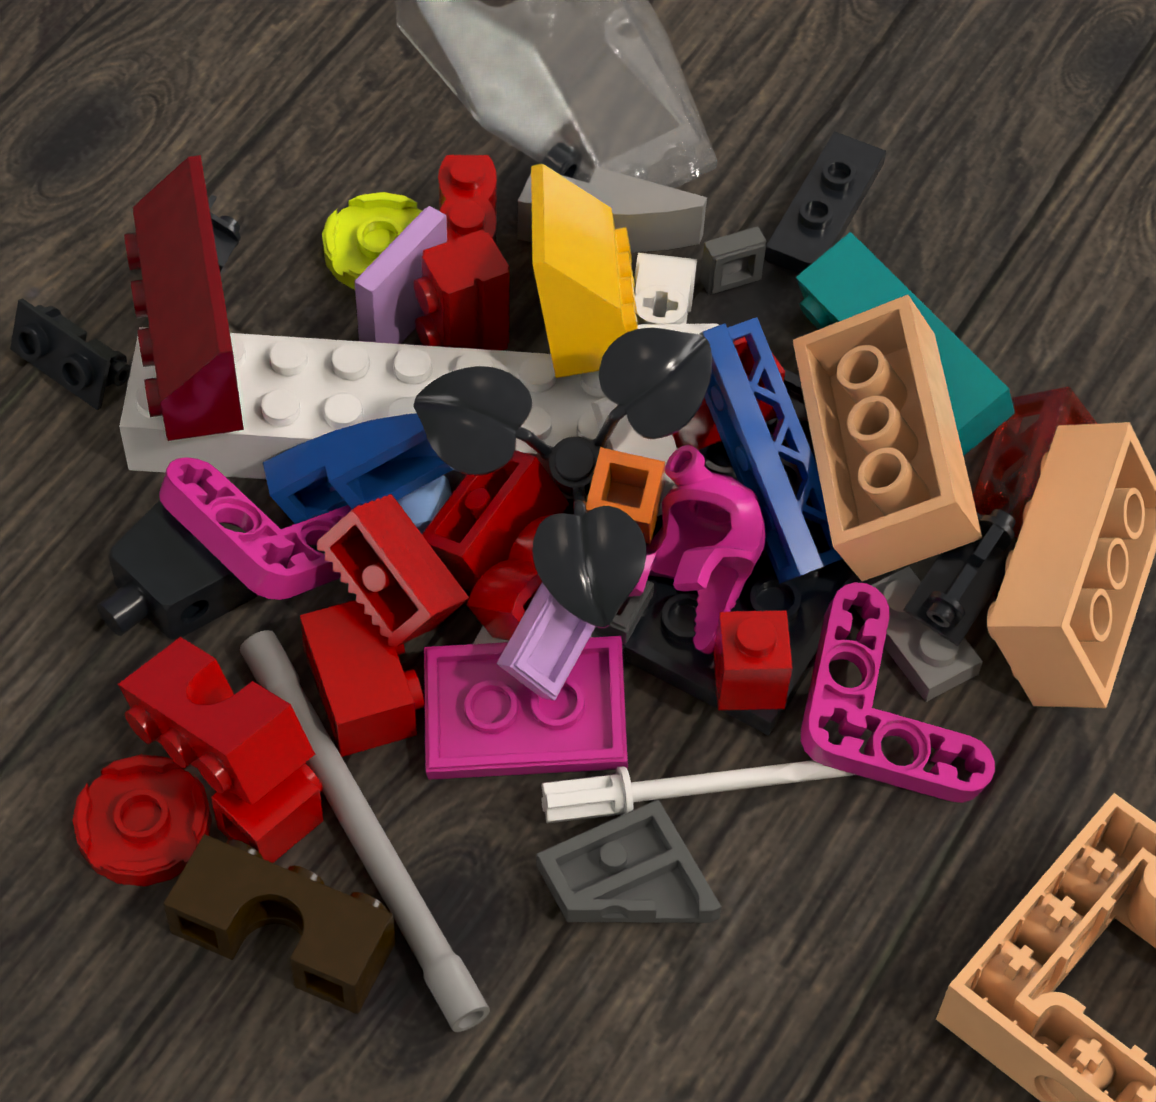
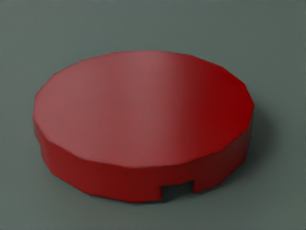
[72,754,212,887]

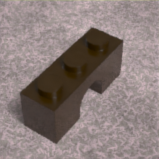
[163,834,395,1015]

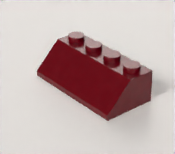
[124,155,244,441]

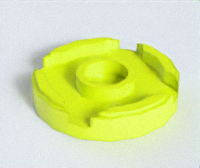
[322,192,422,290]

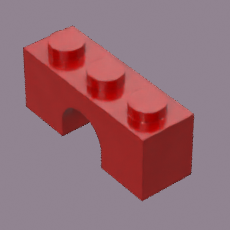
[118,637,316,805]

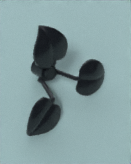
[413,327,712,628]

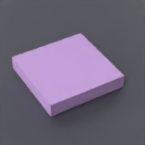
[355,206,447,344]

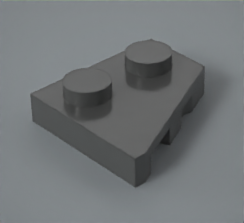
[536,799,722,923]

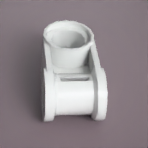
[633,252,697,325]

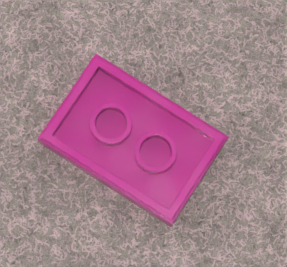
[424,636,628,780]

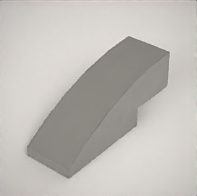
[517,167,707,253]

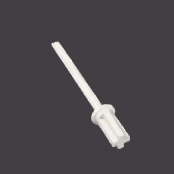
[541,760,856,823]

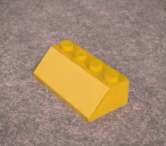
[531,164,638,378]

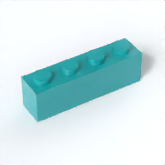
[796,232,1015,456]

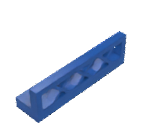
[700,317,843,584]

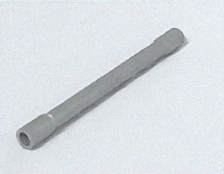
[240,630,490,1032]

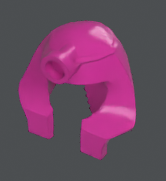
[628,445,766,654]

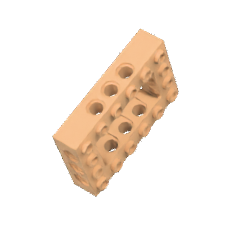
[936,793,1156,1102]

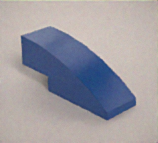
[263,413,453,524]

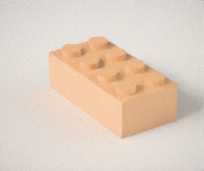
[793,295,983,581]
[987,422,1156,708]

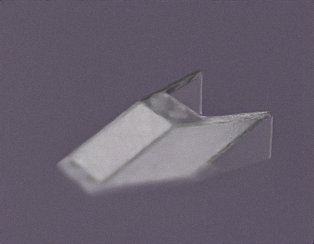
[395,0,717,188]

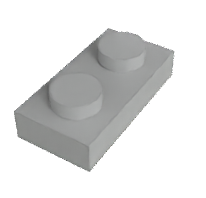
[853,566,983,702]

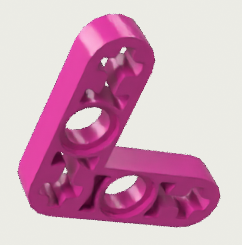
[159,457,352,600]
[801,582,995,803]

